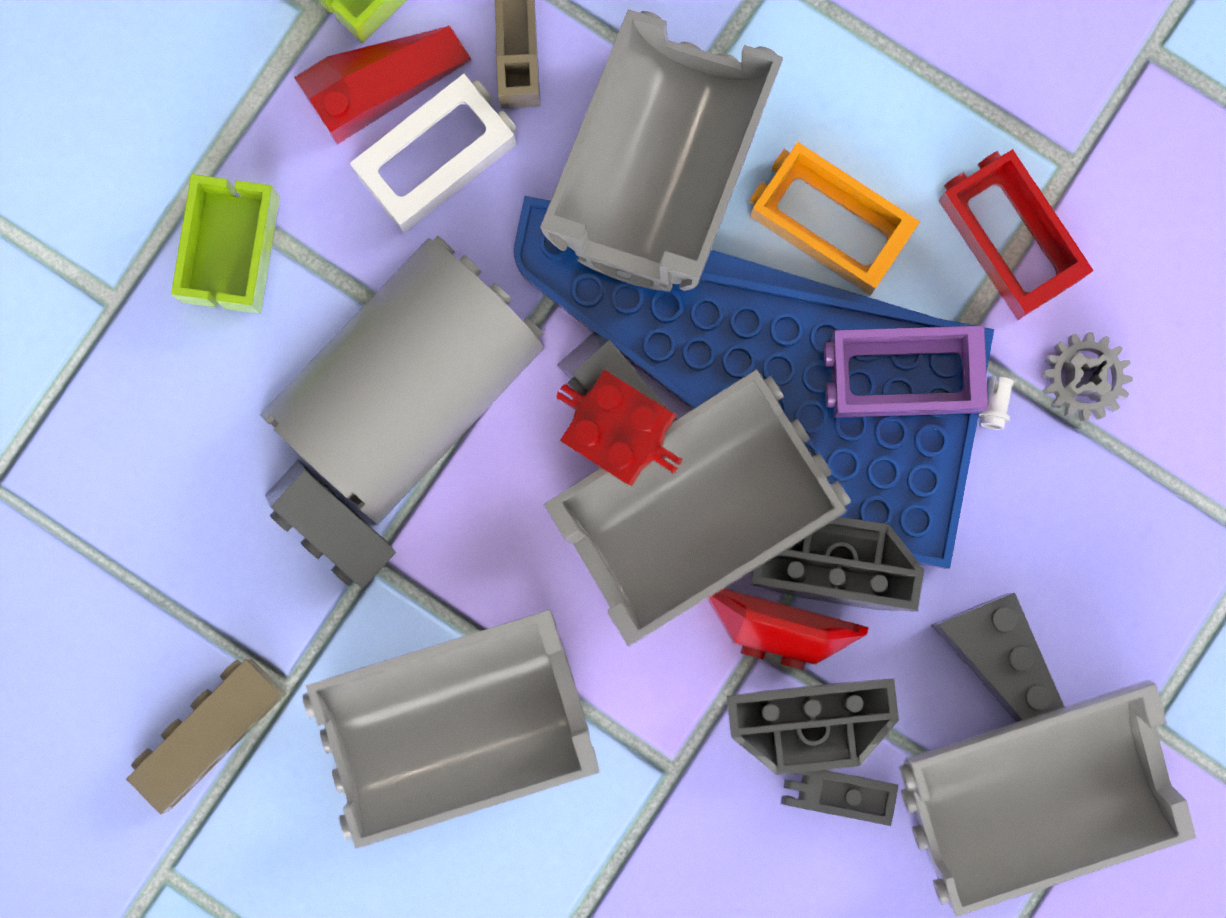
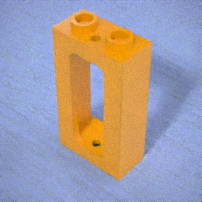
[749,142,920,296]

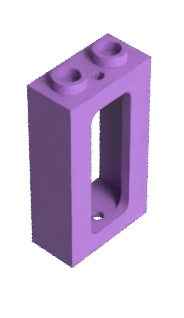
[824,326,988,418]

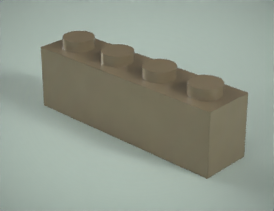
[126,659,287,815]

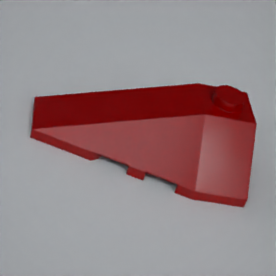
[294,26,471,145]

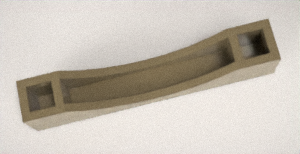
[495,0,541,109]

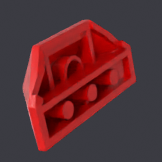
[708,589,869,670]

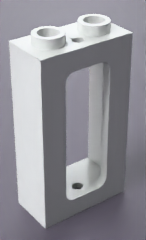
[350,73,517,234]

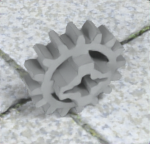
[1040,332,1133,422]

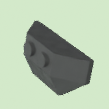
[751,517,924,612]
[726,678,899,775]

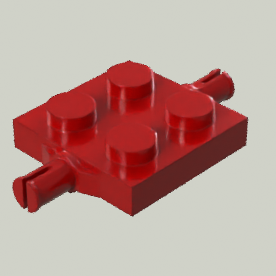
[556,369,682,487]

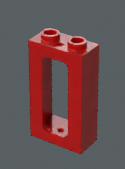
[939,149,1094,320]

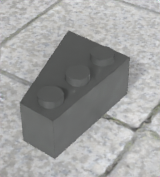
[557,333,677,422]
[265,460,397,589]
[931,592,1065,722]

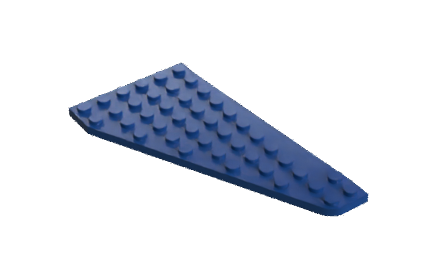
[513,195,994,569]

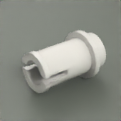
[978,376,1014,430]

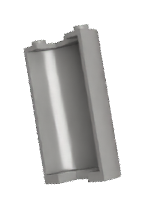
[540,9,783,291]
[260,236,545,525]
[544,369,851,647]
[302,610,600,849]
[899,680,1197,917]

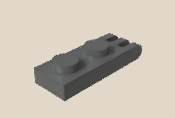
[780,770,899,826]

